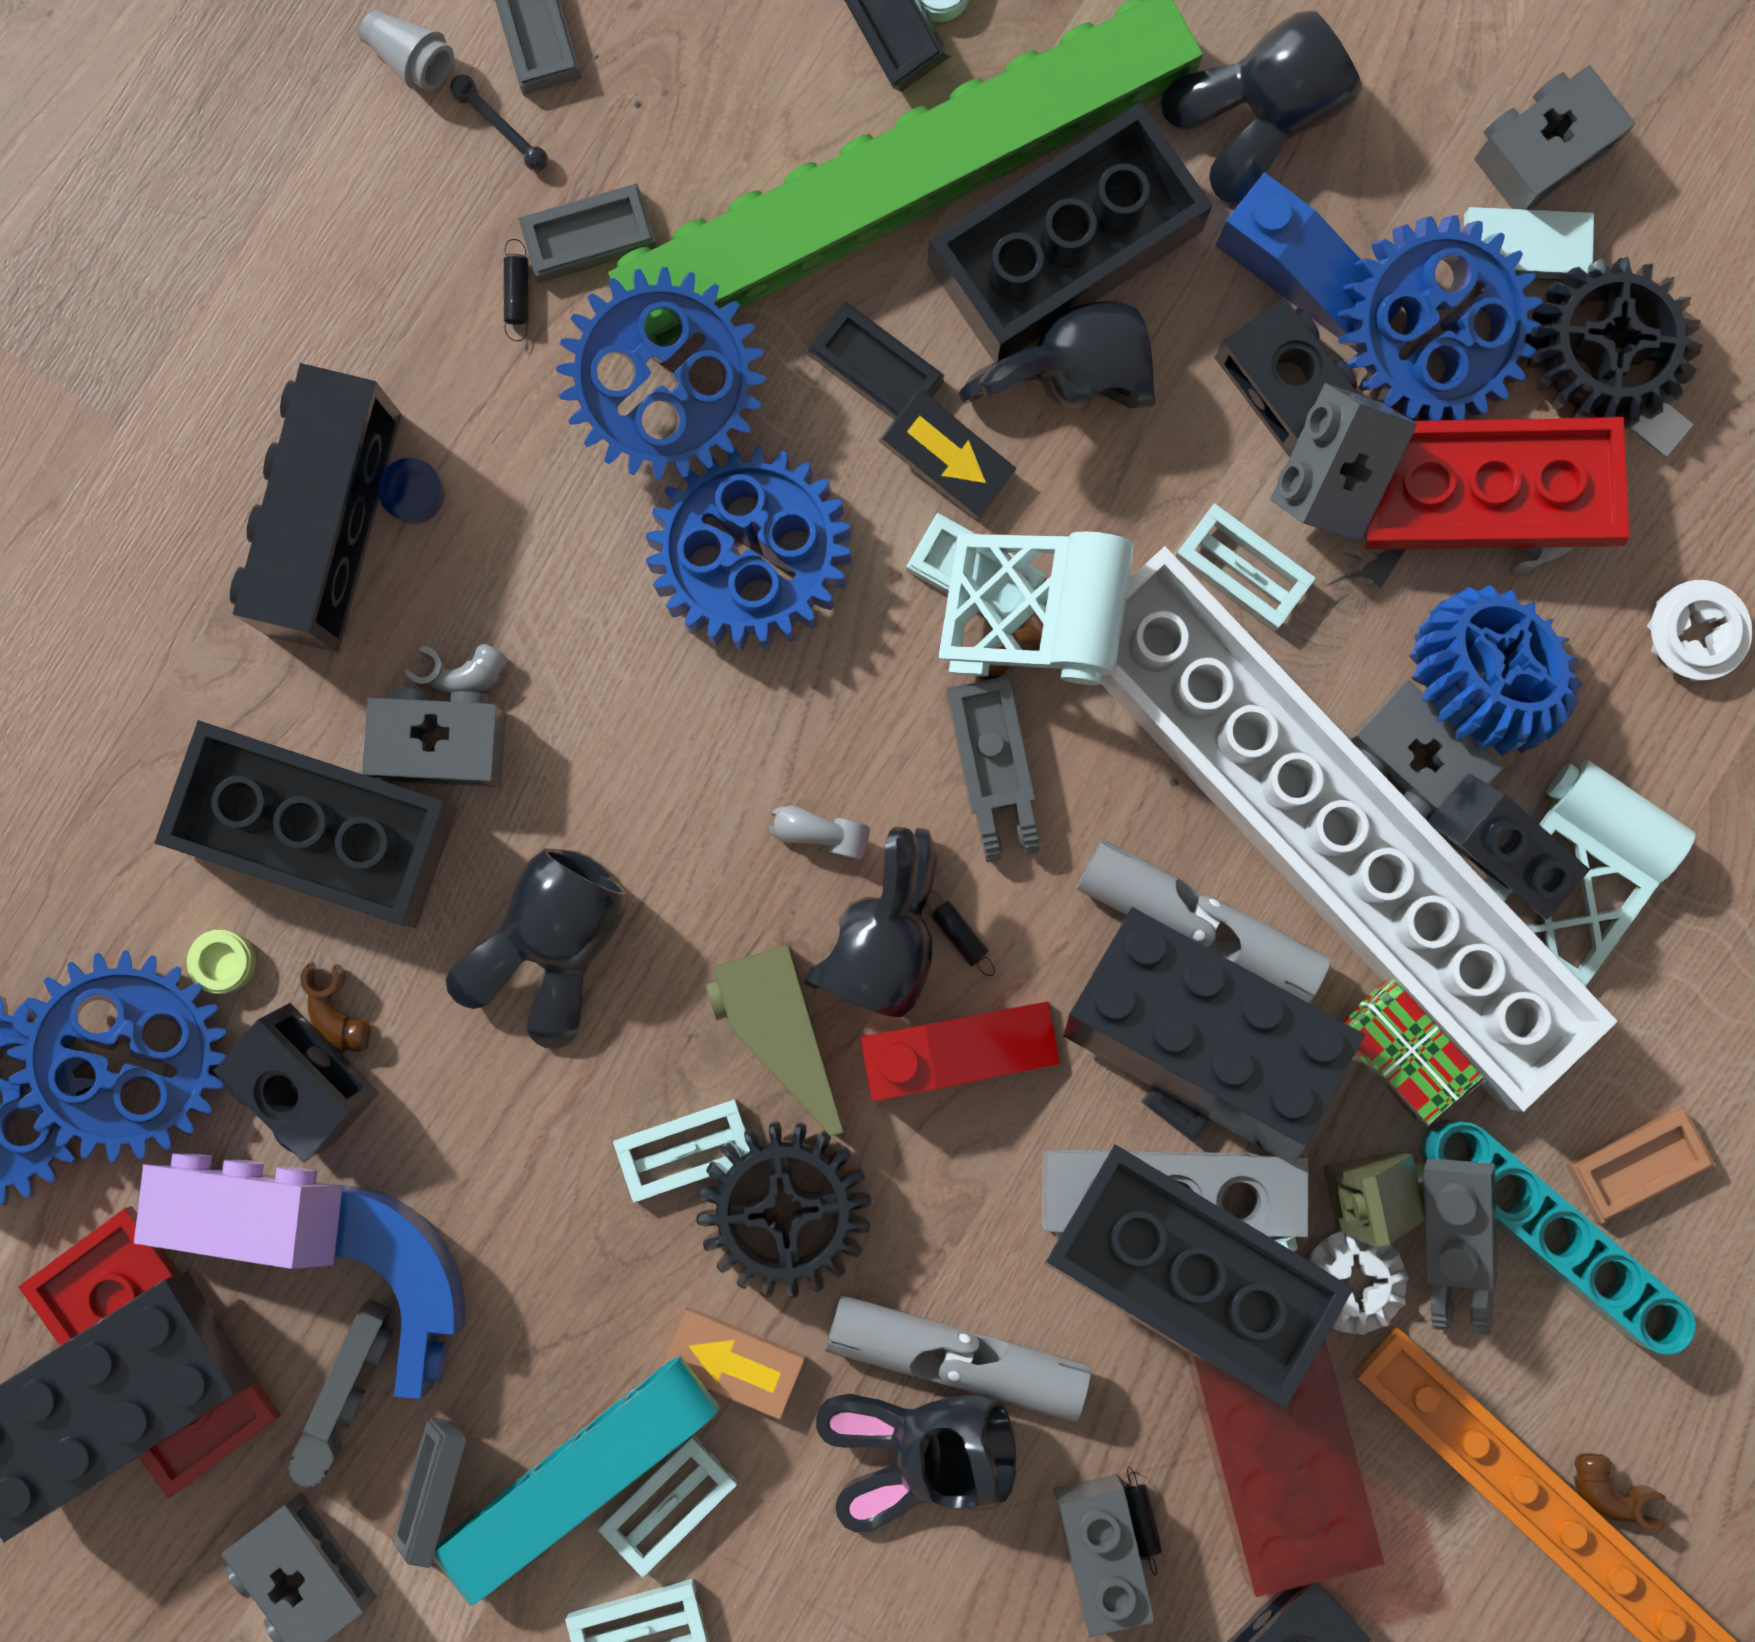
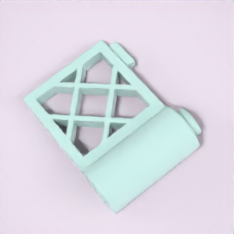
[938,531,1134,685]
[1484,759,1696,987]

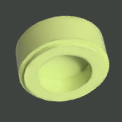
[187,930,256,994]

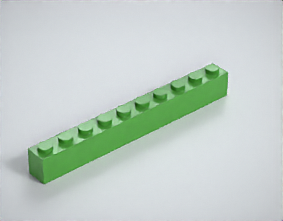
[608,0,1203,347]

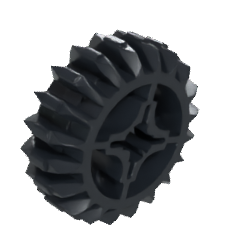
[1525,257,1703,428]
[696,1121,871,1298]

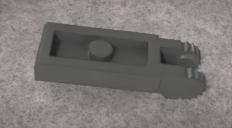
[946,676,1040,862]
[1424,1158,1497,1335]
[287,1300,393,1489]

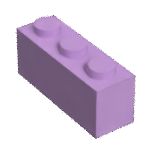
[134,1153,343,1269]

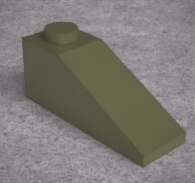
[706,945,844,1136]
[1324,1151,1426,1247]

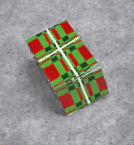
[1342,980,1486,1125]

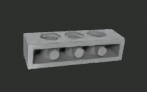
[1041,1149,1308,1242]

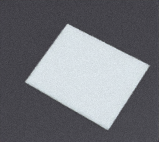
[1630,403,1694,457]

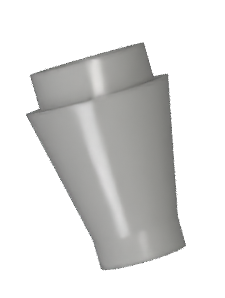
[359,8,454,91]

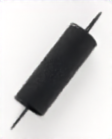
[503,239,528,342]
[926,890,995,976]
[1123,1467,1162,1576]

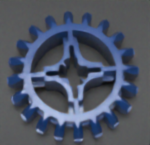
[1409,585,1583,756]

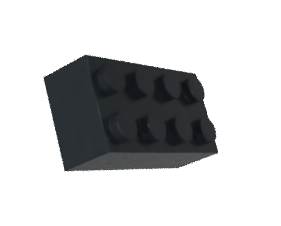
[927,103,1213,362]
[230,363,402,653]
[154,720,458,928]
[1063,907,1366,1165]
[1044,1144,1354,1409]
[0,1271,256,1543]

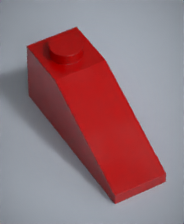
[860,1001,1060,1101]

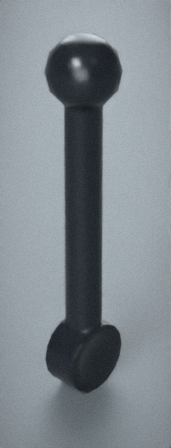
[450,74,548,171]

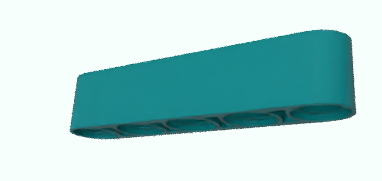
[1420,1119,1696,1355]
[433,1355,721,1606]

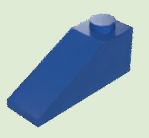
[1215,172,1402,352]

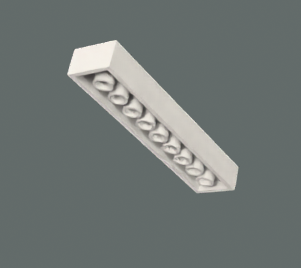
[1100,546,1618,1112]

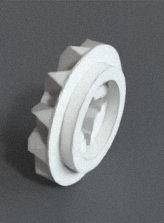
[1647,580,1752,682]
[1308,1231,1409,1335]

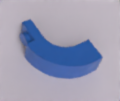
[334,1184,465,1399]

